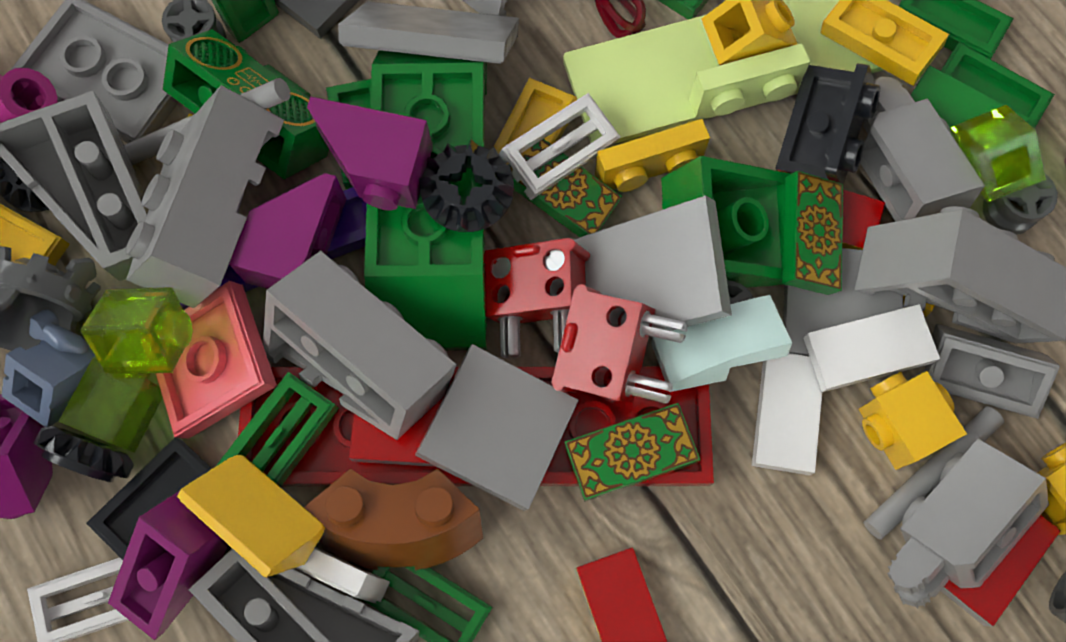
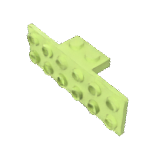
[563,0,884,144]

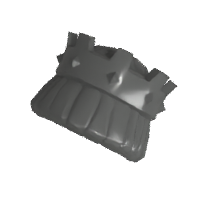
[0,246,101,351]

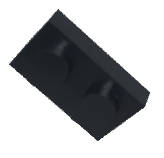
[775,63,880,186]

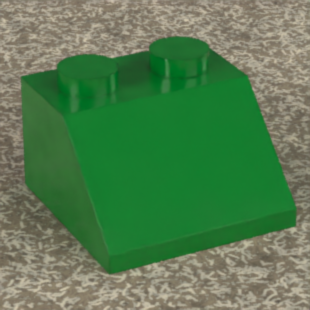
[661,156,790,288]

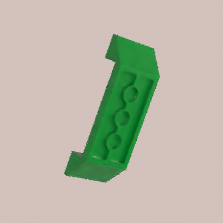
[364,50,487,351]

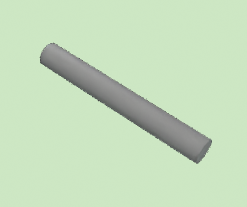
[863,406,1004,540]

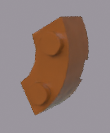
[304,469,483,570]

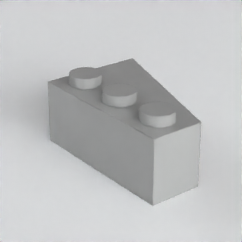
[126,85,284,308]
[0,90,149,281]
[854,206,1066,343]
[263,251,457,440]
[189,548,419,642]

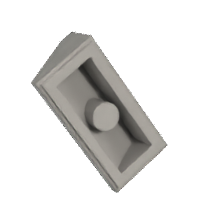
[924,324,1060,419]

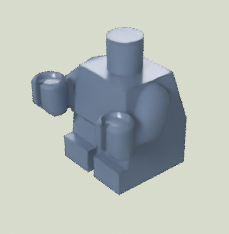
[2,310,108,427]

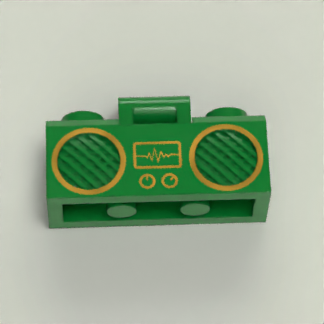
[162,29,329,180]

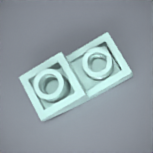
[651,295,792,392]

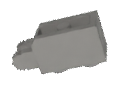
[860,76,985,222]
[887,439,1049,609]

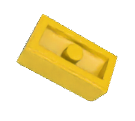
[177,455,325,578]

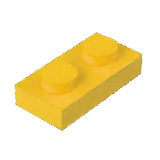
[820,0,949,86]
[595,119,710,192]

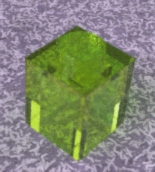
[950,105,1046,202]
[80,287,194,374]
[58,356,163,453]

